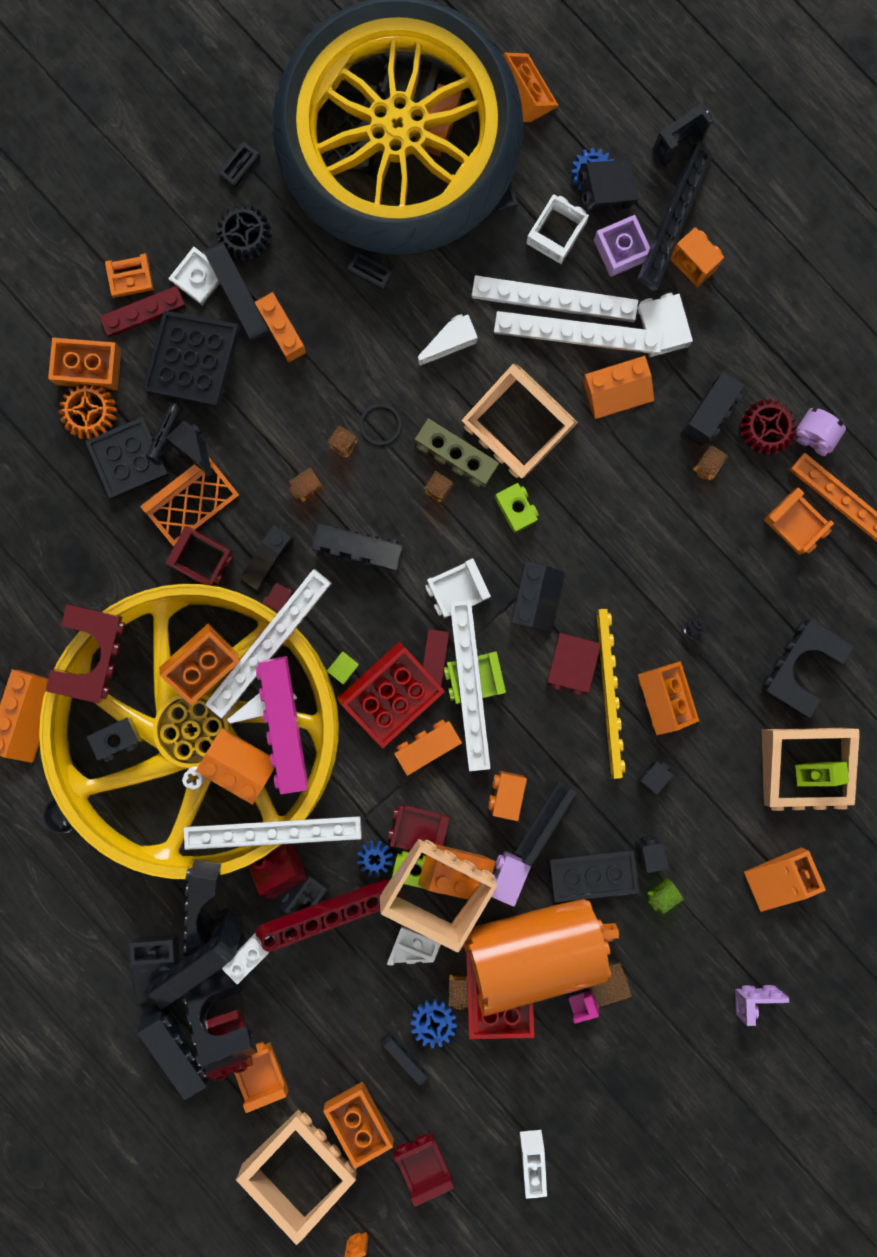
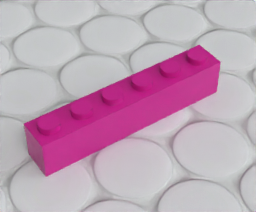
[256,656,308,794]

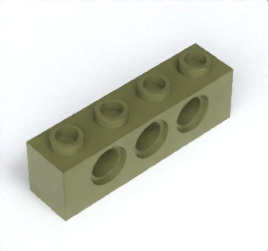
[415,418,499,487]

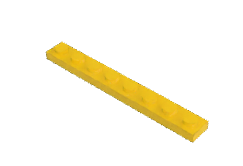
[596,609,625,779]

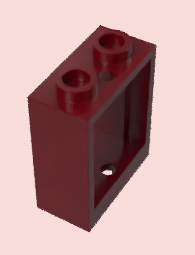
[165,526,234,586]

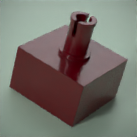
[248,843,307,899]

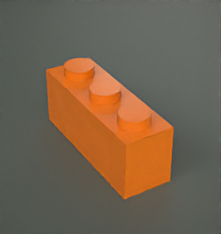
[416,84,462,157]
[255,292,306,363]
[394,720,462,776]

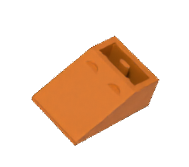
[744,847,826,912]

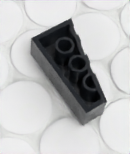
[312,524,402,572]

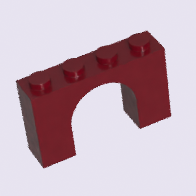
[46,604,125,703]

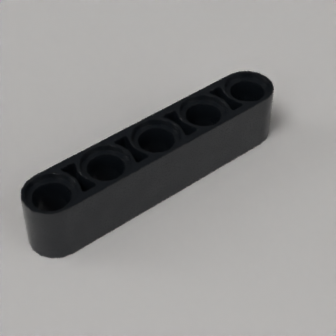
[203,241,270,343]

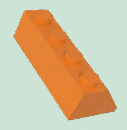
[0,670,48,763]

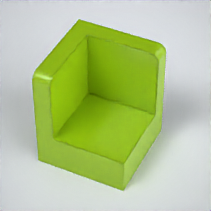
[327,651,358,685]

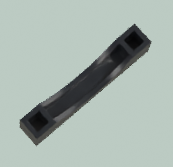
[183,859,221,958]

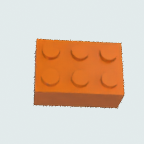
[48,338,122,390]
[159,624,240,705]
[418,844,496,900]
[323,1081,394,1169]

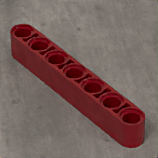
[255,879,402,952]

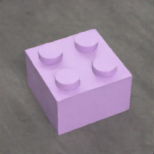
[594,215,650,277]
[491,851,531,906]

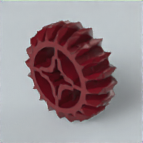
[739,399,797,456]

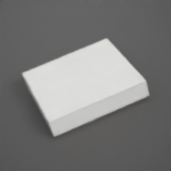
[168,247,220,305]

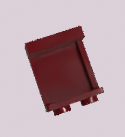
[546,633,601,696]
[387,804,450,854]
[205,1010,253,1080]
[393,1133,454,1207]

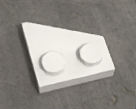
[387,925,441,965]

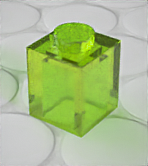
[648,879,684,914]

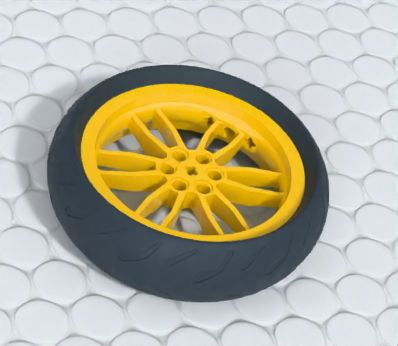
[273,0,523,254]

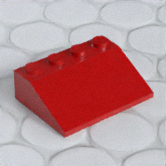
[337,642,445,748]
[466,951,534,1039]

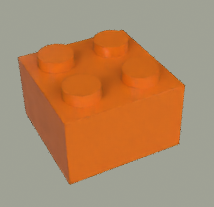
[670,227,724,288]
[488,771,527,821]

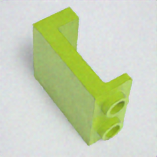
[444,651,506,704]

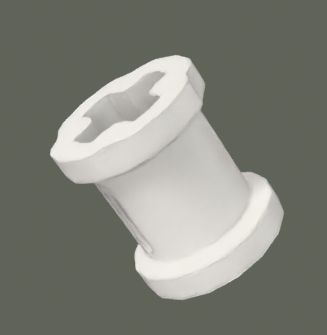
[182,766,205,789]

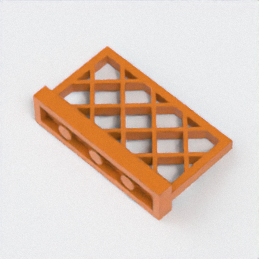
[140,457,239,546]

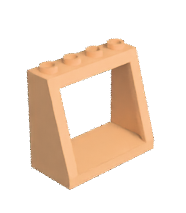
[461,364,578,478]
[762,728,859,811]
[380,839,497,952]
[236,1109,357,1245]

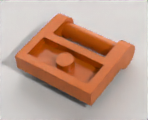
[105,253,154,298]

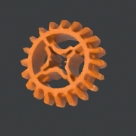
[59,384,117,439]

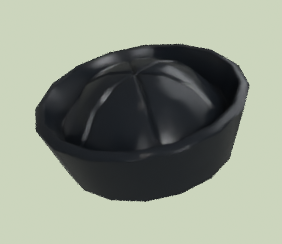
[43,798,74,834]

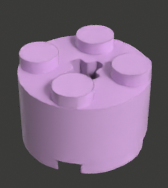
[795,408,846,456]

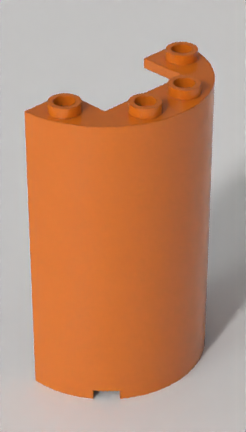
[464,899,611,1017]

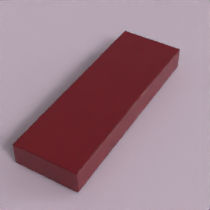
[423,629,449,686]

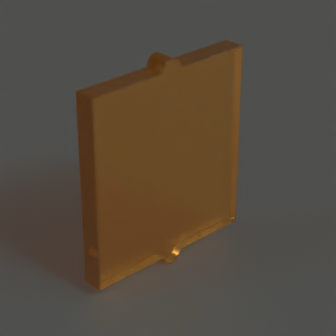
[588,962,631,1007]

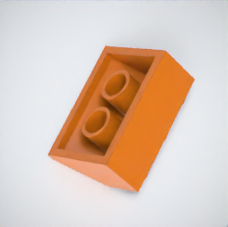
[503,53,559,122]
[582,356,654,419]
[638,661,699,735]
[195,728,275,805]

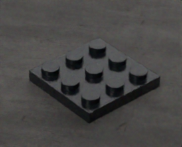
[85,417,169,500]

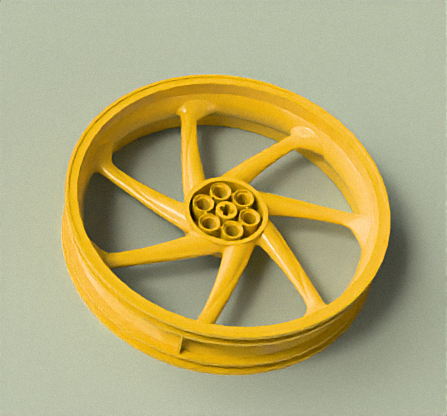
[39,584,339,879]

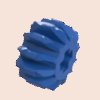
[357,840,393,877]

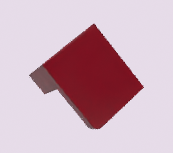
[262,583,295,612]

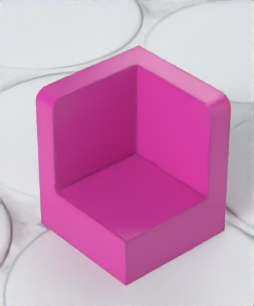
[569,989,599,1023]

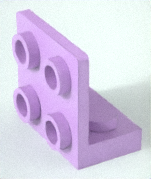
[735,985,789,1026]

